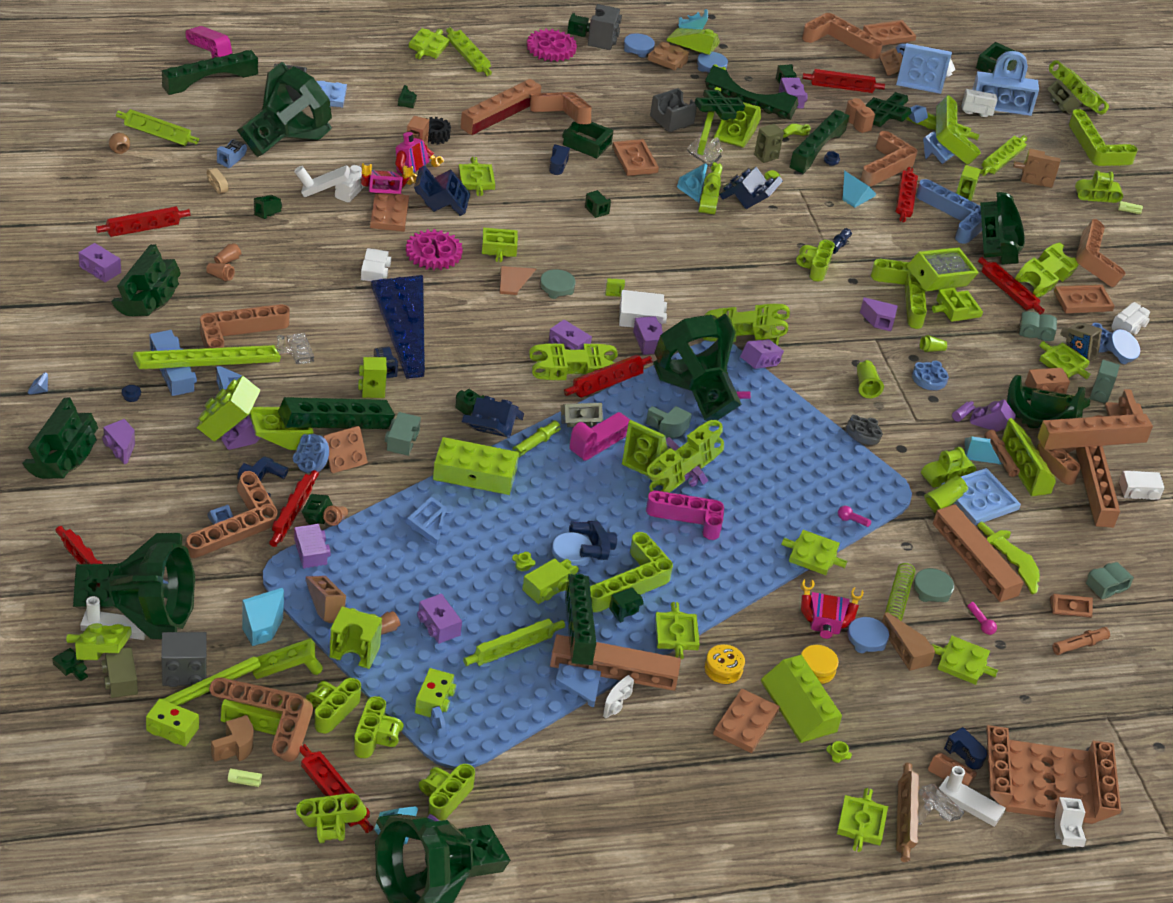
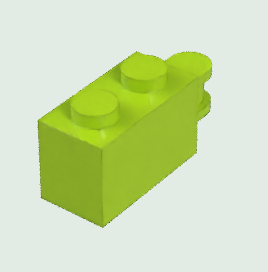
[522,558,579,605]

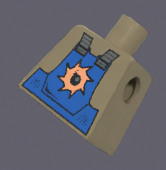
[1060,322,1102,362]

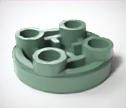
[540,269,576,299]
[914,568,954,602]

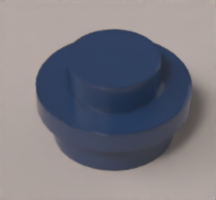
[824,151,840,166]
[122,385,141,402]

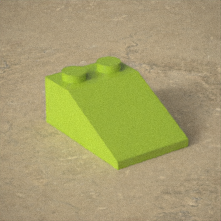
[714,102,761,148]
[249,407,314,450]
[622,420,668,476]

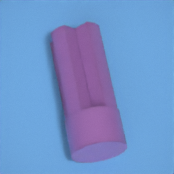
[952,401,976,422]

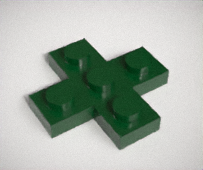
[695,90,745,120]
[866,92,912,127]

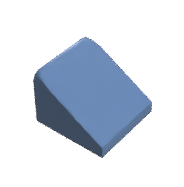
[908,105,928,123]
[207,505,233,525]

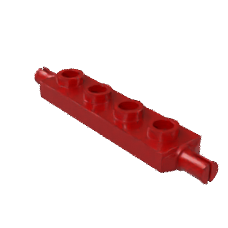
[802,69,885,93]
[895,167,918,222]
[96,206,191,237]
[978,257,1045,315]
[564,355,653,398]
[269,470,319,547]
[55,526,103,587]
[300,744,374,833]

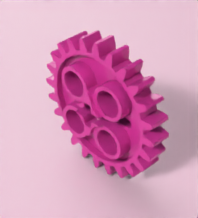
[527,28,577,62]
[406,229,463,271]

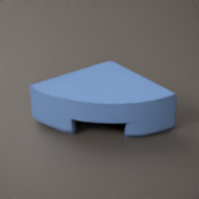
[430,706,446,738]

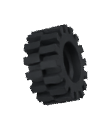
[426,117,451,145]

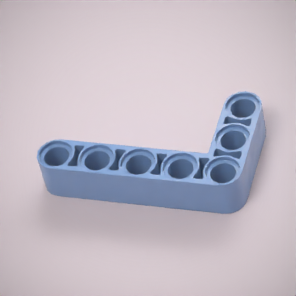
[916,179,982,244]

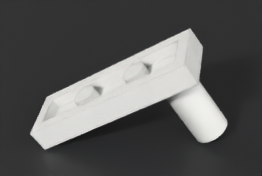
[294,165,351,197]
[80,596,146,640]
[936,766,1006,827]

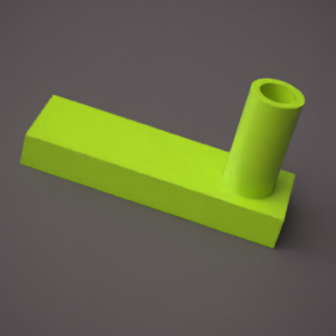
[253,638,323,679]
[221,699,282,735]

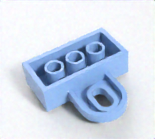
[972,51,1039,116]

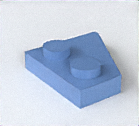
[406,497,447,545]
[555,663,601,707]

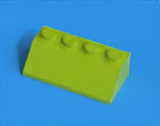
[1002,418,1056,497]
[761,654,842,743]

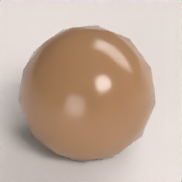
[109,132,131,154]

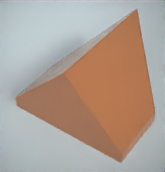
[500,266,536,295]

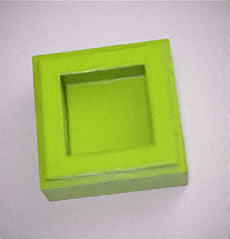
[605,278,625,297]

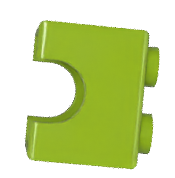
[329,606,382,669]

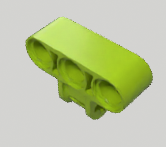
[1075,170,1123,203]
[699,172,721,215]
[796,240,835,282]
[921,446,976,488]
[306,678,361,734]
[354,696,404,759]
[419,764,475,821]
[296,793,367,843]

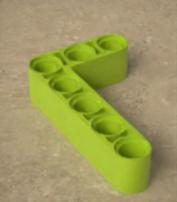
[936,95,981,165]
[1069,109,1138,166]
[871,259,927,329]
[590,532,673,612]

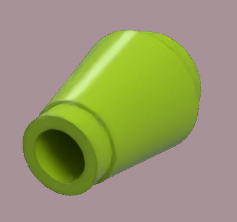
[919,335,947,352]

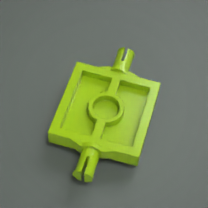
[408,28,450,59]
[458,157,496,196]
[1039,341,1091,380]
[781,529,847,575]
[655,602,700,660]
[932,636,998,685]
[837,788,888,852]

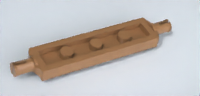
[896,762,919,862]

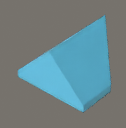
[679,9,708,29]
[677,163,708,203]
[842,170,876,208]
[965,436,1002,464]

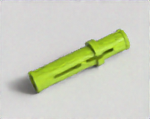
[512,420,561,458]

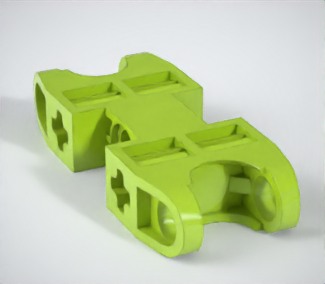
[1049,60,1109,115]
[1015,242,1079,298]
[703,304,790,342]
[529,344,618,380]
[647,420,724,493]

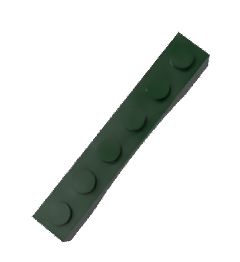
[162,50,258,95]
[705,65,799,120]
[789,109,849,174]

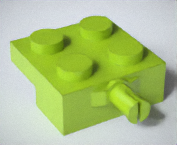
[482,227,518,263]
[932,287,983,322]
[66,623,132,660]

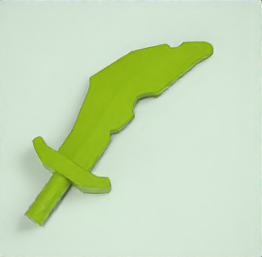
[977,521,1040,594]

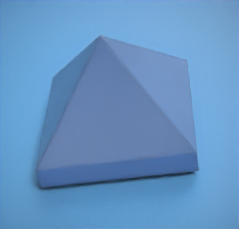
[28,372,48,395]

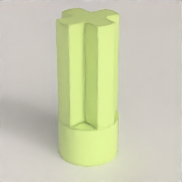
[1118,201,1143,215]
[228,768,262,787]

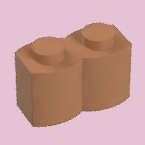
[845,98,875,133]

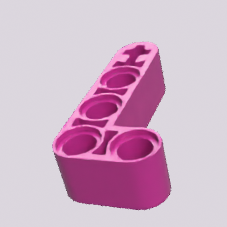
[185,26,233,59]
[570,412,630,461]
[646,491,724,540]

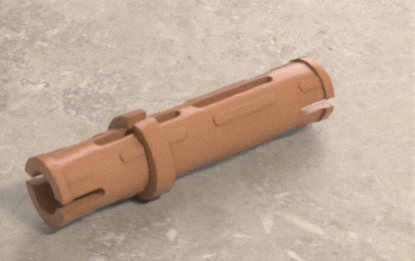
[984,430,1020,477]
[1052,627,1110,655]

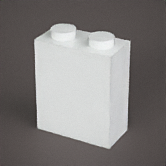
[619,290,667,328]

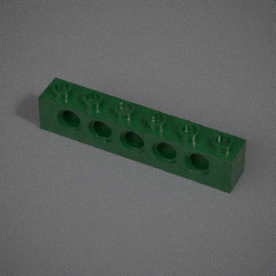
[278,397,395,429]
[565,574,596,665]

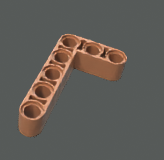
[802,13,883,59]
[530,92,592,124]
[860,131,918,187]
[1076,219,1126,287]
[200,304,290,348]
[1037,415,1103,485]
[185,471,277,558]
[209,678,313,762]

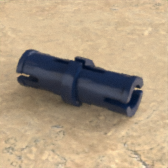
[833,228,852,254]

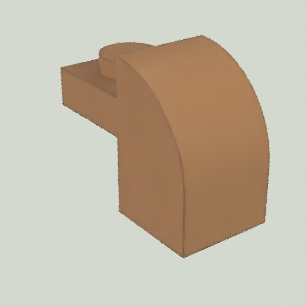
[211,715,254,762]

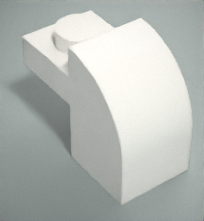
[1055,797,1086,847]

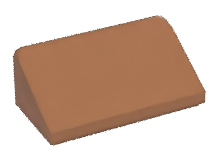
[1050,594,1093,618]
[928,752,977,787]

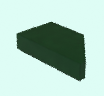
[398,85,417,108]

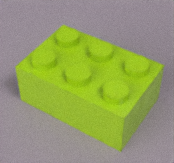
[196,376,260,442]

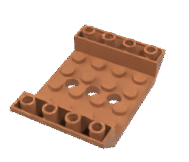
[986,725,1121,824]

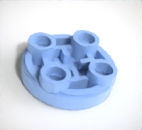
[552,532,592,566]

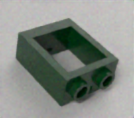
[976,42,1017,73]
[562,121,614,159]

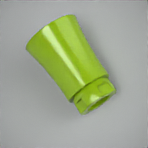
[857,360,884,399]
[924,476,968,513]

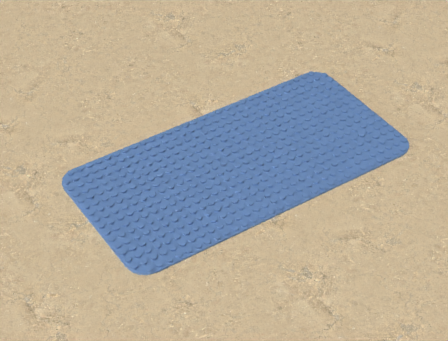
[263,340,912,769]

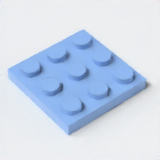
[896,43,952,94]
[942,468,1021,525]

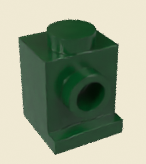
[567,13,590,37]
[776,64,797,85]
[585,190,611,218]
[254,195,282,219]
[455,389,484,416]
[301,494,333,525]
[609,587,644,623]

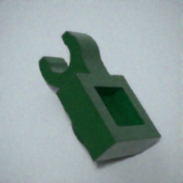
[52,648,88,681]

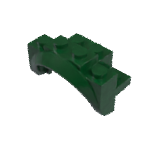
[980,192,1025,265]
[111,244,181,316]
[1007,375,1090,428]
[22,397,98,479]

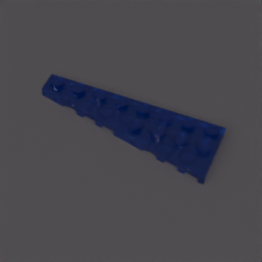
[371,275,425,379]

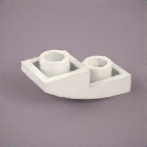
[603,675,634,718]

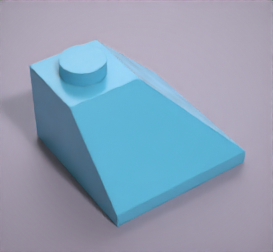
[242,588,284,646]

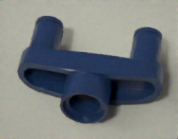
[237,456,289,502]
[569,521,617,560]

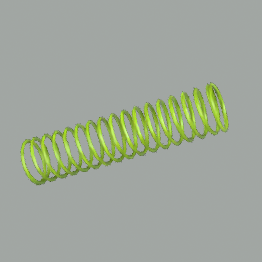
[885,563,915,621]

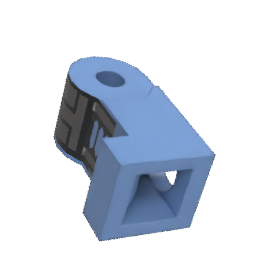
[217,139,247,168]

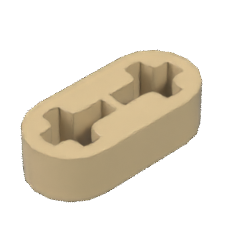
[207,168,229,194]

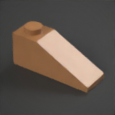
[306,576,346,623]
[882,612,935,671]

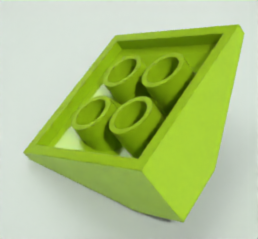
[666,28,720,55]

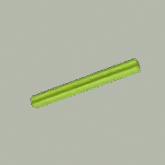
[163,656,260,706]

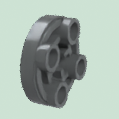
[846,415,883,445]

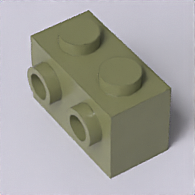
[1047,79,1082,115]
[754,123,784,163]
[560,403,603,427]
[101,647,138,698]

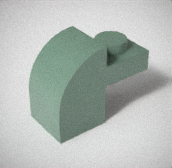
[646,406,692,438]

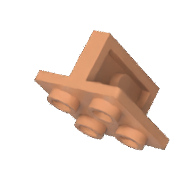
[1105,389,1144,416]
[323,426,368,473]

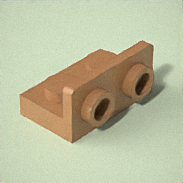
[879,48,903,76]

